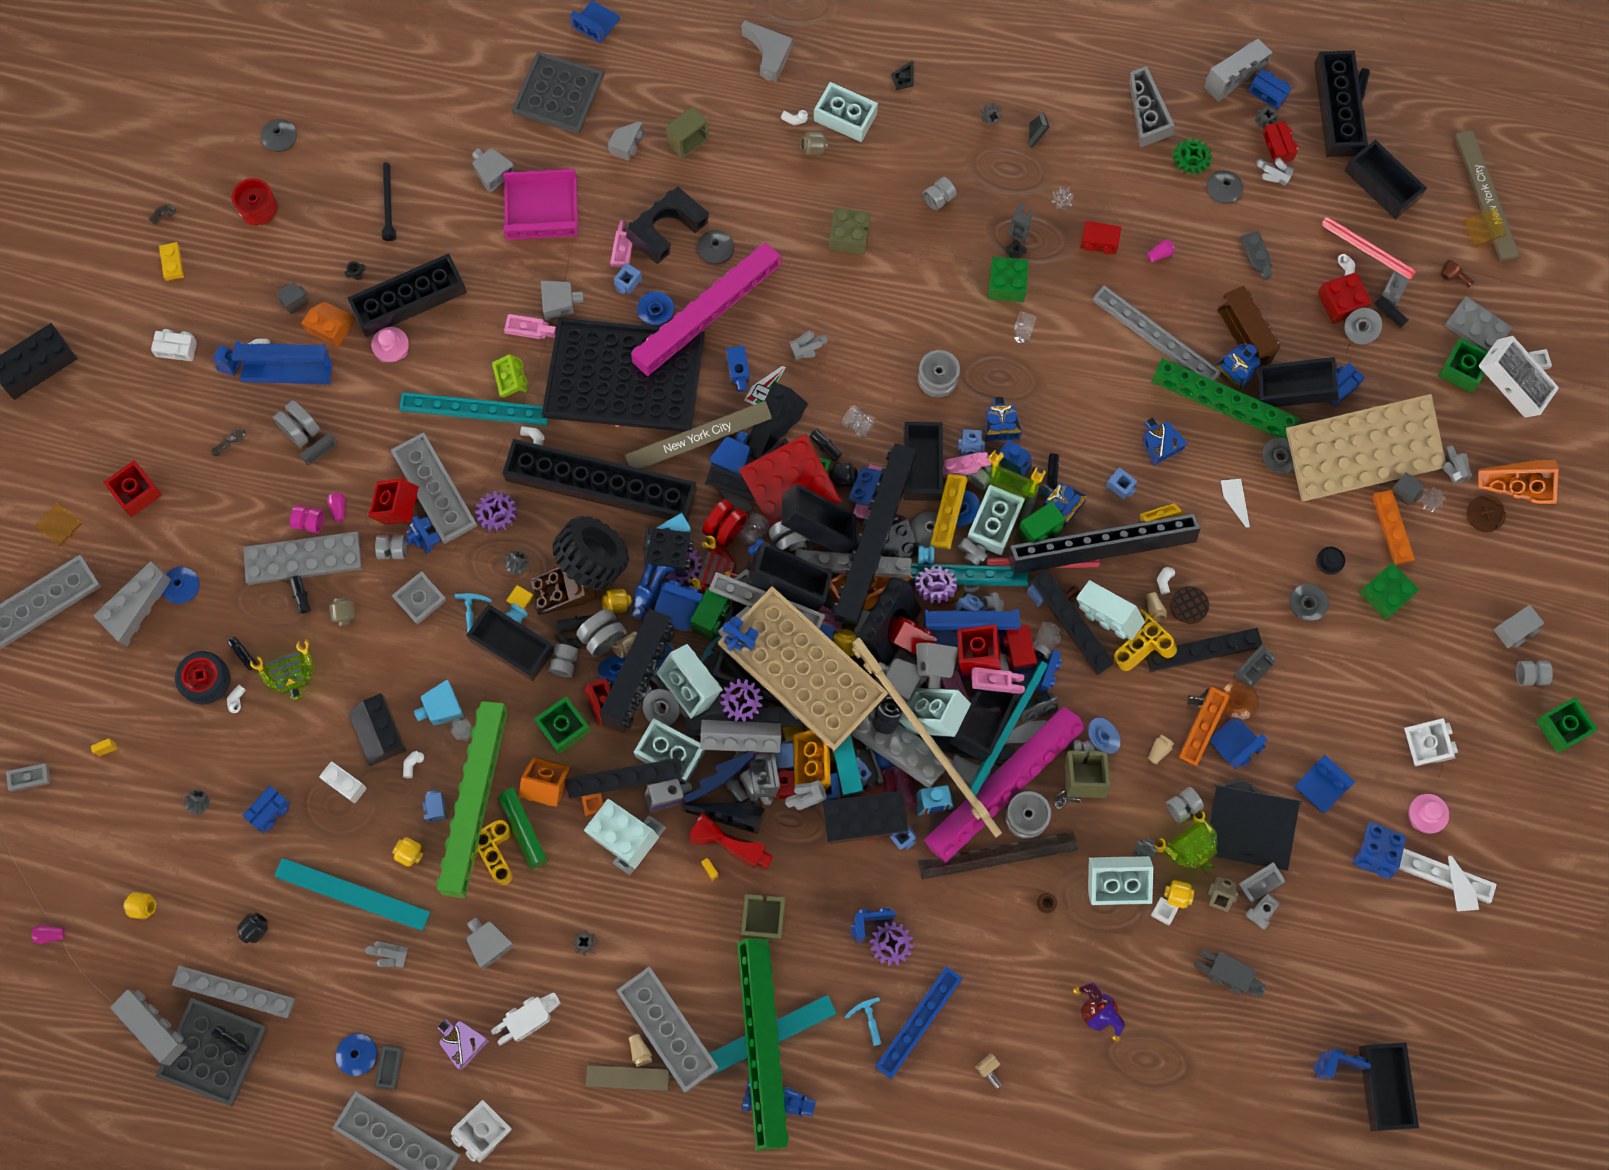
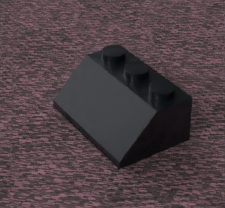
[349,693,407,766]

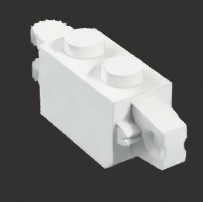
[491,992,561,1046]

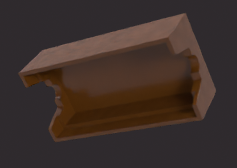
[1217,286,1280,369]

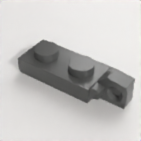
[1240,231,1273,281]

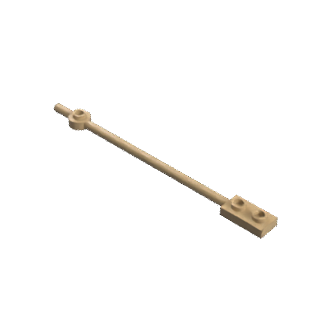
[852,638,1002,837]

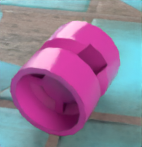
[290,504,325,534]

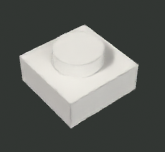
[1529,349,1552,370]
[1151,897,1179,926]

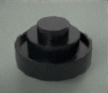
[1316,546,1346,575]

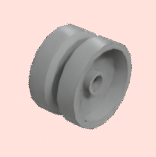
[918,350,960,398]
[272,400,321,448]
[769,521,816,556]
[576,609,627,657]
[1005,791,1051,839]

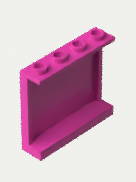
[503,168,579,240]

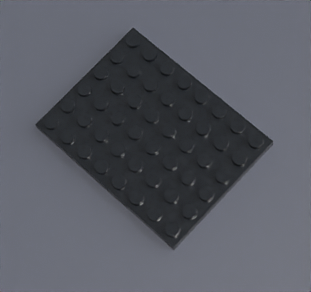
[542,318,705,432]

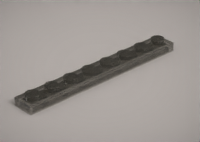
[917,831,1078,879]

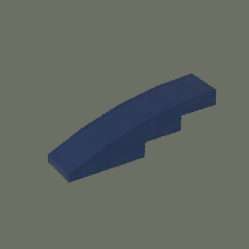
[683,752,754,804]

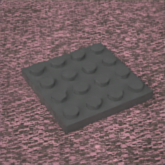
[512,52,604,134]
[155,998,268,1106]

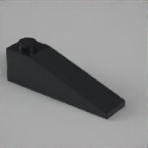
[746,382,808,459]
[682,802,765,834]

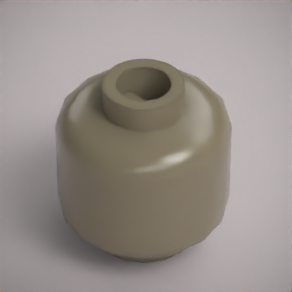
[800,132,828,156]
[329,597,356,626]

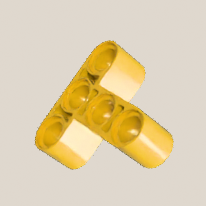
[1114,610,1177,671]
[475,820,513,885]

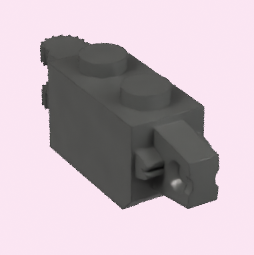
[1194,950,1266,997]

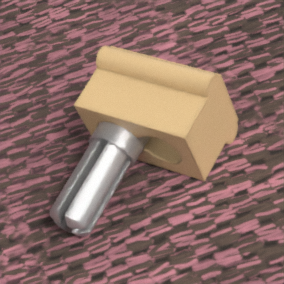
[975,1054,1002,1088]

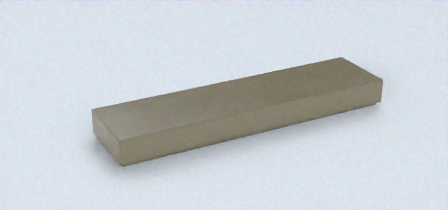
[585,1065,670,1091]

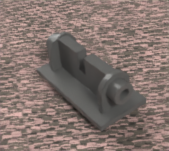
[1021,693,1059,723]

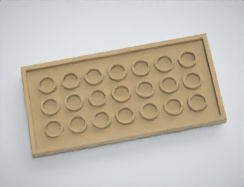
[1286,394,1446,501]
[718,587,888,751]

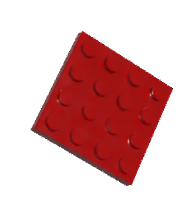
[739,434,842,528]

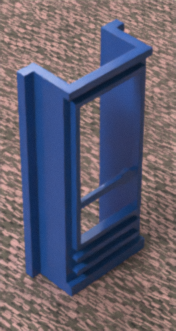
[231,341,332,384]
[923,609,1021,649]

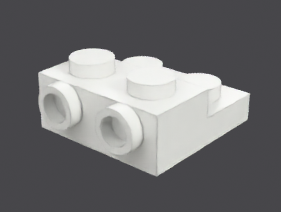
[1404,718,1458,767]
[451,1100,512,1163]

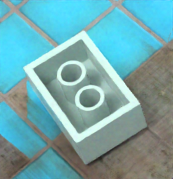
[814,82,878,142]
[967,485,1025,556]
[1076,580,1145,641]
[656,644,723,719]
[899,688,971,737]
[634,718,706,784]
[584,799,659,869]
[1088,856,1153,905]

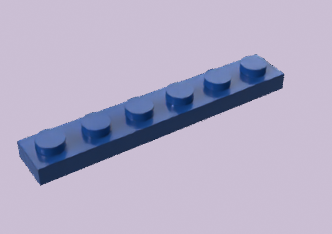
[875,966,963,1079]

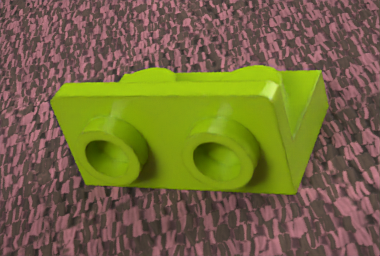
[492,354,528,397]

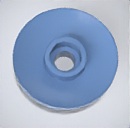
[1088,718,1120,754]

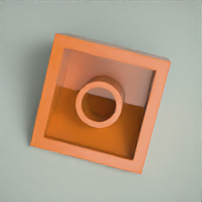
[301,301,357,348]
[519,757,571,807]

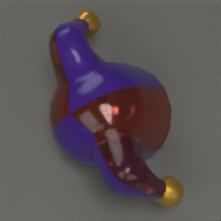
[1073,983,1125,1042]

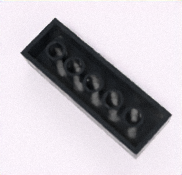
[1314,50,1368,157]
[347,253,467,337]
[600,608,675,733]

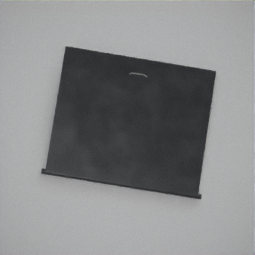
[1204,785,1302,871]

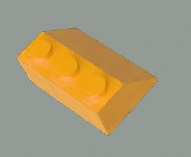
[793,730,831,792]

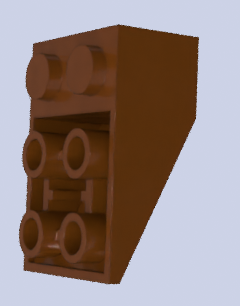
[530,567,597,615]

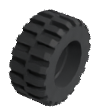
[553,516,629,590]

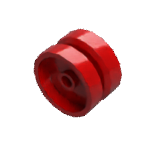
[231,178,278,226]
[702,499,748,548]

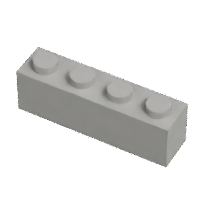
[700,720,781,753]
[110,989,187,1066]

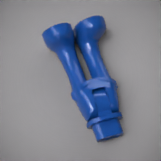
[630,552,677,620]
[741,1080,816,1117]

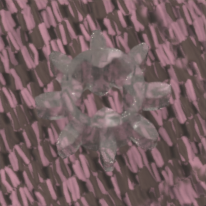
[1051,186,1074,210]
[1420,486,1446,512]
[450,718,473,742]

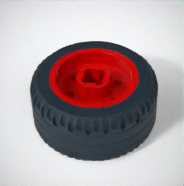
[175,651,231,705]

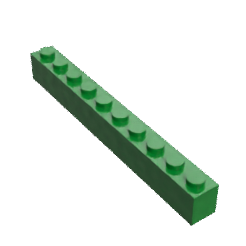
[737,938,789,1151]

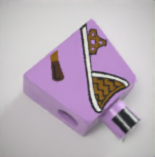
[438,1019,489,1070]

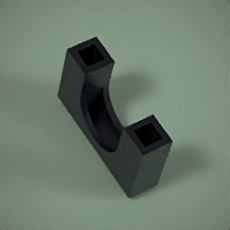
[626,186,709,264]
[856,577,921,666]

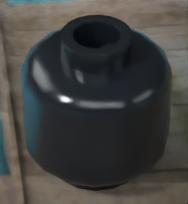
[829,463,858,487]
[237,913,268,943]

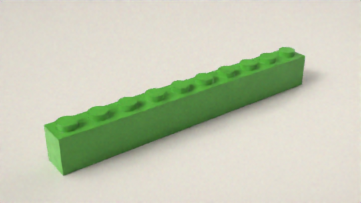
[436,701,508,898]

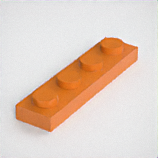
[1372,490,1415,566]
[1177,687,1230,766]

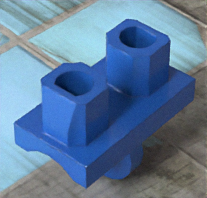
[406,516,440,554]
[723,616,759,652]

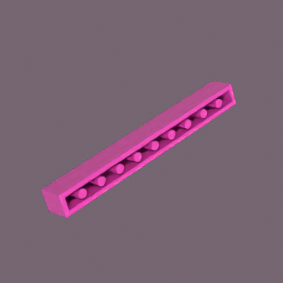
[631,242,781,376]
[924,706,1085,863]

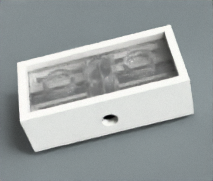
[1479,336,1559,418]

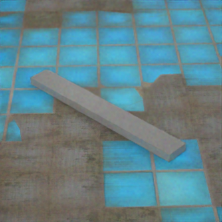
[1092,285,1221,381]

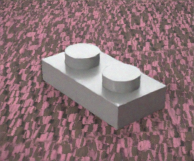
[6,763,51,792]

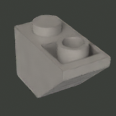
[608,122,645,161]

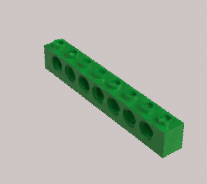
[1151,358,1301,439]

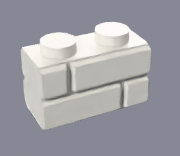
[151,329,197,361]
[319,761,367,804]

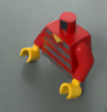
[689,536,739,595]

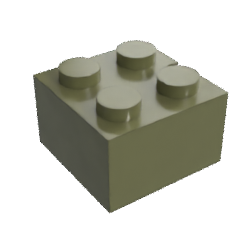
[666,106,709,160]
[829,208,871,255]
[1064,751,1111,798]
[741,894,785,941]

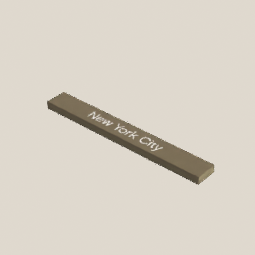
[1454,130,1519,262]
[625,401,772,469]

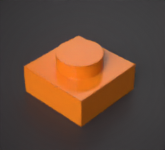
[582,793,604,817]

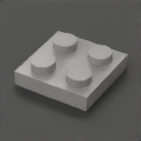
[392,571,447,625]

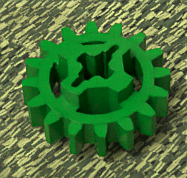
[1172,137,1213,176]

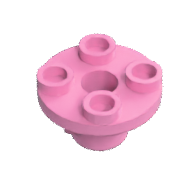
[371,327,409,362]
[1408,794,1449,834]

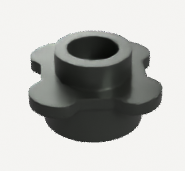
[1005,240,1027,259]
[344,261,366,280]

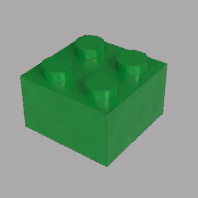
[988,256,1029,303]
[1438,338,1488,393]
[1017,502,1066,543]
[1359,562,1420,620]
[690,587,731,641]
[534,696,591,755]
[1535,697,1598,754]

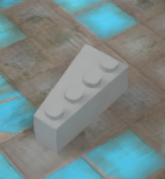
[1204,39,1273,102]
[1129,66,1175,148]
[93,561,172,646]

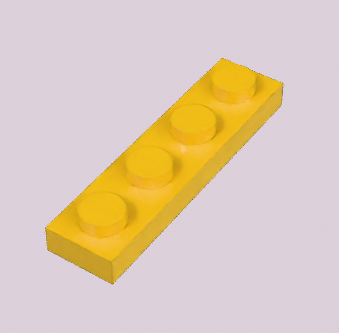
[930,474,968,549]

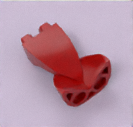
[688,813,773,870]

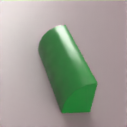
[497,787,548,871]

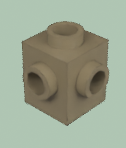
[1207,877,1238,912]

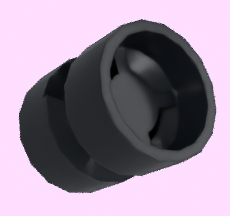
[872,697,903,734]

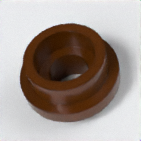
[1037,893,1057,913]

